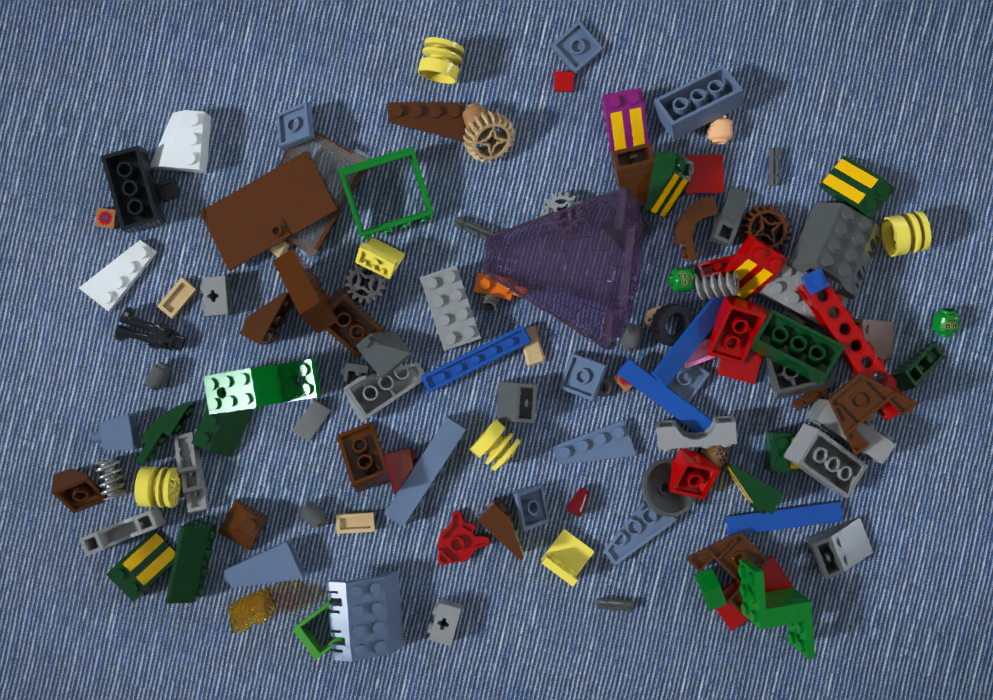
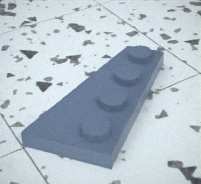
[552,420,637,465]
[603,499,677,566]

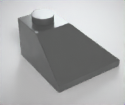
[356,331,413,379]

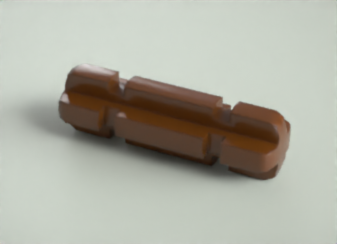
[792,388,829,411]

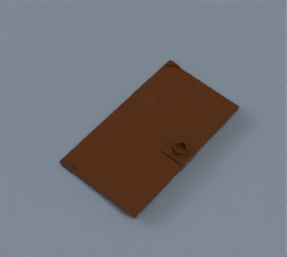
[199,150,338,271]

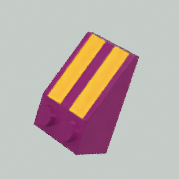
[601,87,649,153]

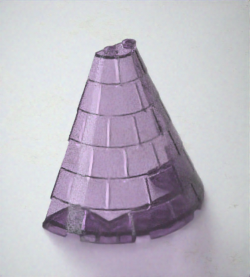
[483,187,643,350]

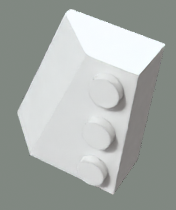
[150,110,211,174]

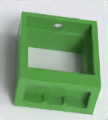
[292,598,344,660]

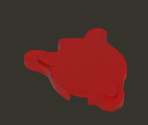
[437,510,490,565]

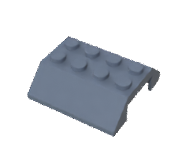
[327,570,404,662]

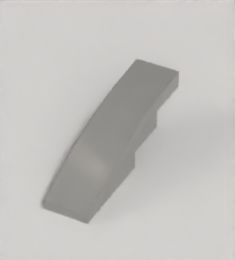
[174,432,209,514]

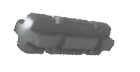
[768,148,780,186]
[454,217,491,240]
[596,598,634,612]

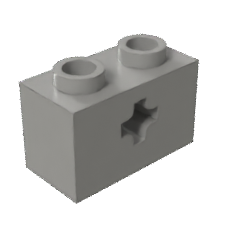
[200,276,233,317]
[427,598,462,646]

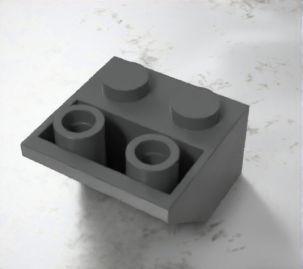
[496,381,538,423]

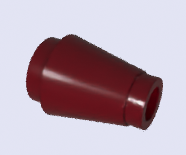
[567,487,590,517]

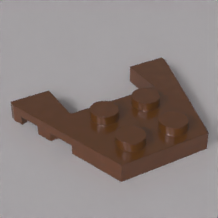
[828,372,918,455]
[686,531,768,613]

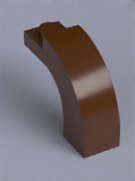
[673,195,718,263]

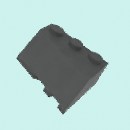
[766,326,836,400]

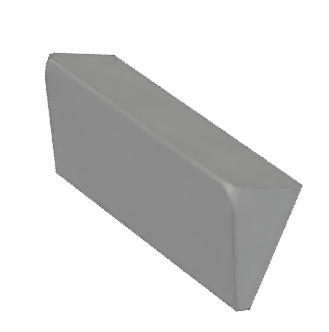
[292,400,331,441]

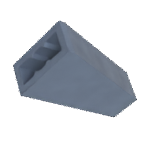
[224,539,306,588]

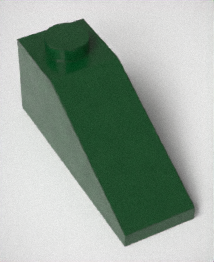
[890,341,946,392]

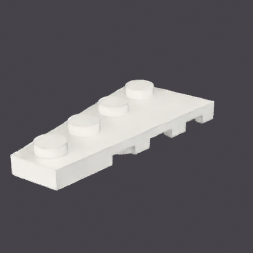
[79,240,157,312]

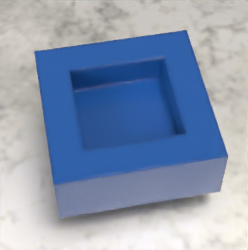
[801,267,830,295]

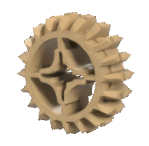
[463,111,515,163]

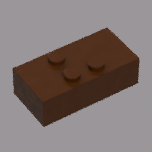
[273,248,338,334]

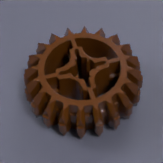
[739,204,792,251]

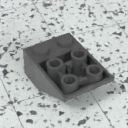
[805,517,873,580]

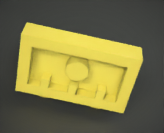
[355,237,405,280]
[541,529,594,586]

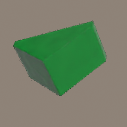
[694,567,727,611]

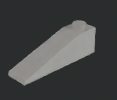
[343,362,425,422]

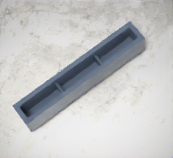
[384,416,468,527]

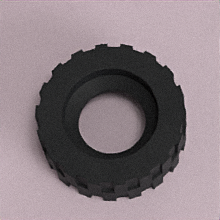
[651,303,695,347]

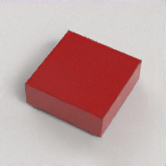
[554,71,574,93]

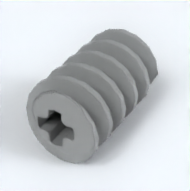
[695,270,739,300]
[94,458,127,500]

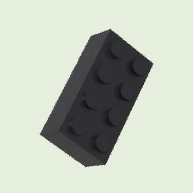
[101,145,167,233]

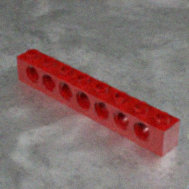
[796,276,906,420]

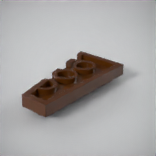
[388,102,465,143]

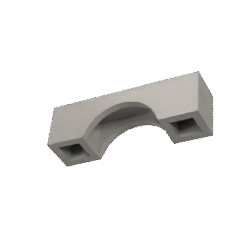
[656,415,737,451]
[79,506,166,557]

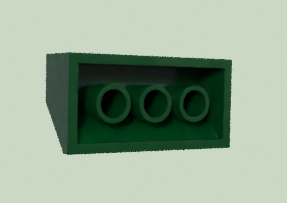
[751,310,845,386]
[191,388,254,457]
[165,519,217,604]

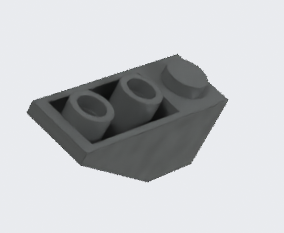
[709,187,749,247]

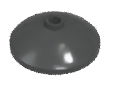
[642,458,695,517]

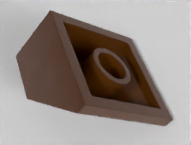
[51,468,109,513]
[218,499,270,551]

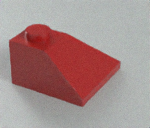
[669,448,721,499]

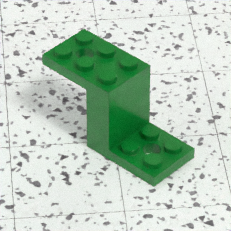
[203,358,321,415]
[738,558,815,659]

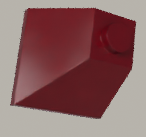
[384,446,417,494]

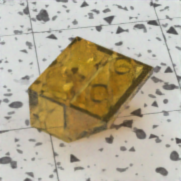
[228,586,277,633]

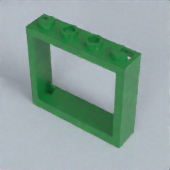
[338,146,434,239]

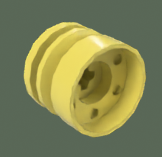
[418,37,464,84]
[881,211,931,257]
[470,419,521,471]
[135,466,181,508]

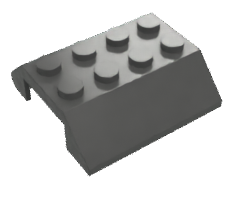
[787,202,882,299]

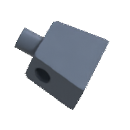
[91,413,141,450]

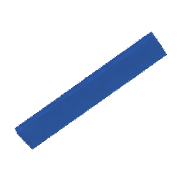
[651,294,731,387]
[420,325,532,393]
[617,358,713,433]
[725,501,843,536]

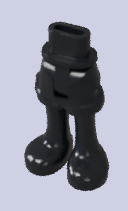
[115,307,186,351]

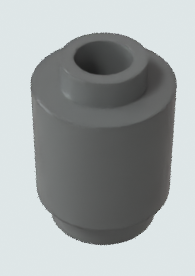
[620,323,644,353]
[145,361,172,391]
[300,501,328,529]

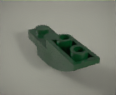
[135,401,196,464]

